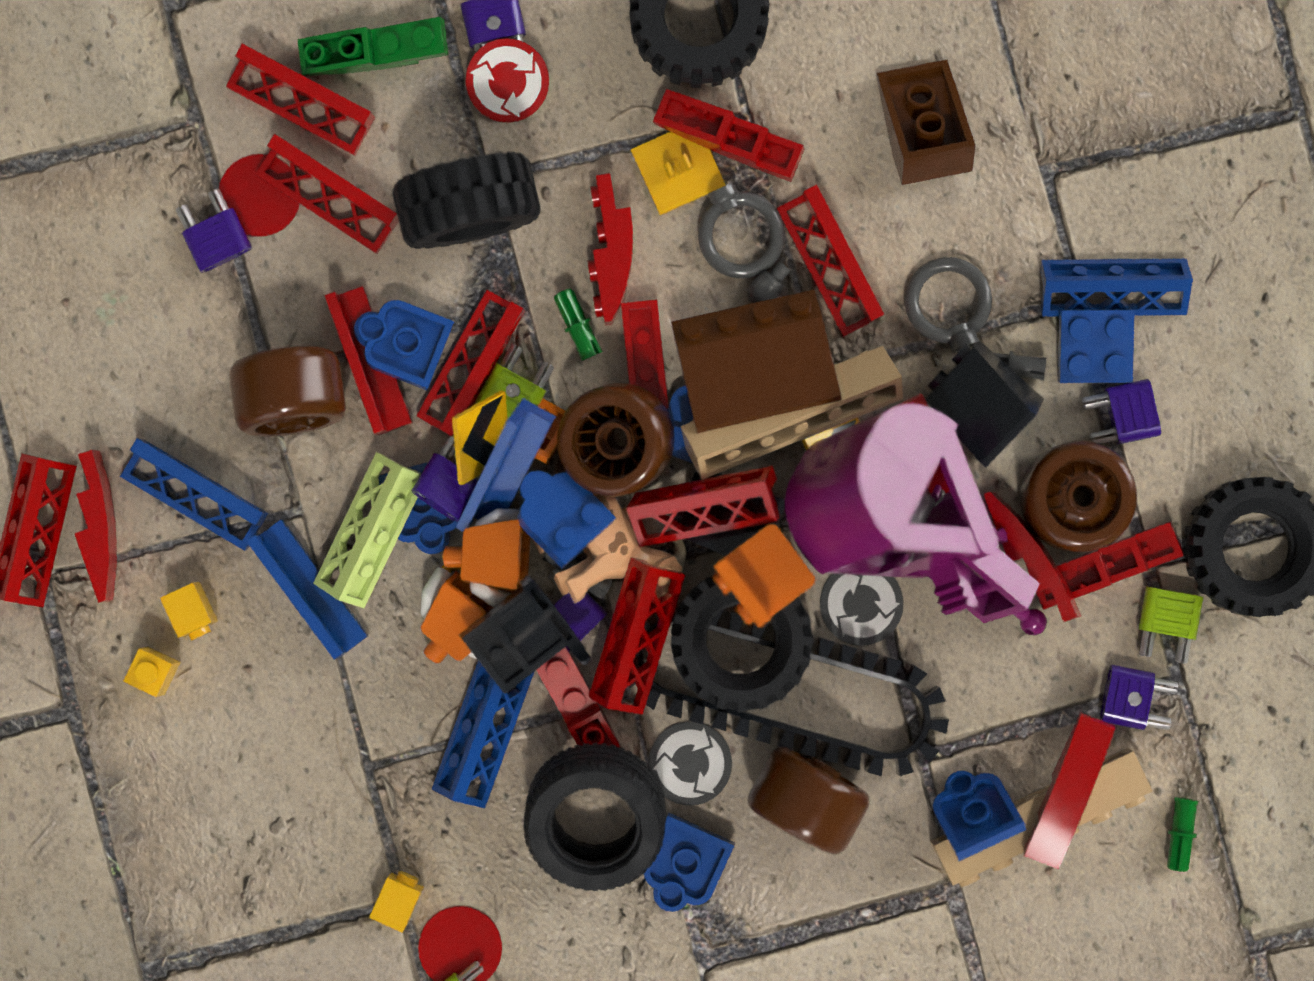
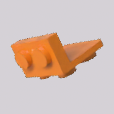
[712,524,815,628]

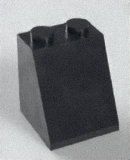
[925,340,1044,468]
[675,472,785,556]

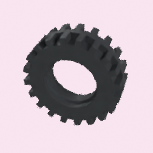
[1182,477,1314,617]
[671,574,813,712]

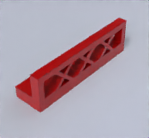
[226,43,375,156]
[255,133,399,254]
[776,184,884,337]
[324,286,413,435]
[416,290,525,436]
[0,453,77,608]
[626,466,780,547]
[588,557,685,715]

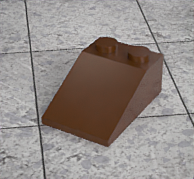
[876,59,976,185]

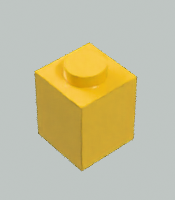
[160,582,218,641]
[123,646,181,697]
[369,871,424,933]

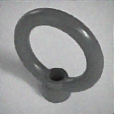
[698,182,785,279]
[905,257,992,353]

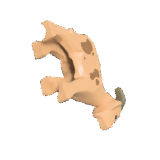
[531,493,687,604]

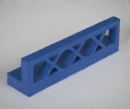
[1040,258,1193,317]
[455,398,556,532]
[120,438,269,551]
[246,520,369,660]
[432,661,535,809]

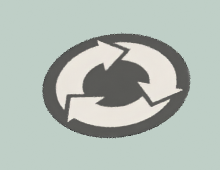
[820,573,903,645]
[649,722,732,805]

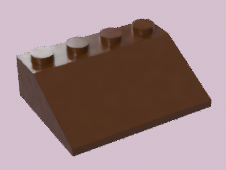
[671,289,842,433]

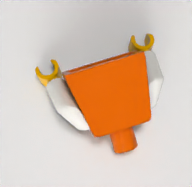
[443,508,531,607]
[420,555,494,663]

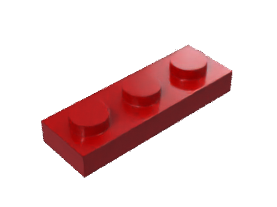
[621,299,668,409]

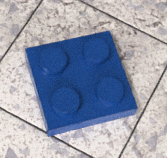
[1058,308,1135,383]

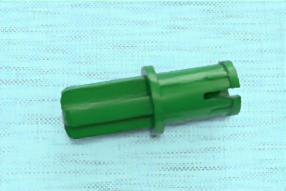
[554,288,603,361]
[1167,797,1199,872]

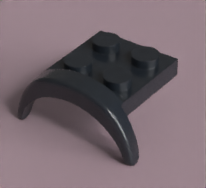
[459,575,591,694]

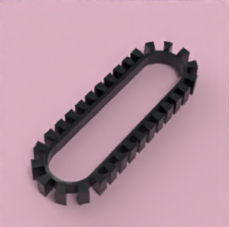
[628,607,949,777]

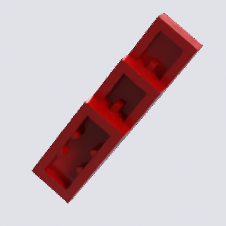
[653,88,805,182]
[74,450,117,603]
[983,492,1082,622]
[1036,521,1185,610]
[1024,713,1115,869]

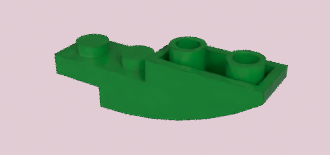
[297,17,449,76]

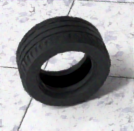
[523,743,666,891]

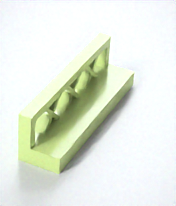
[313,452,421,608]

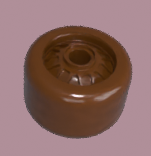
[229,346,346,437]
[557,383,675,497]
[1020,441,1137,552]
[748,747,870,855]

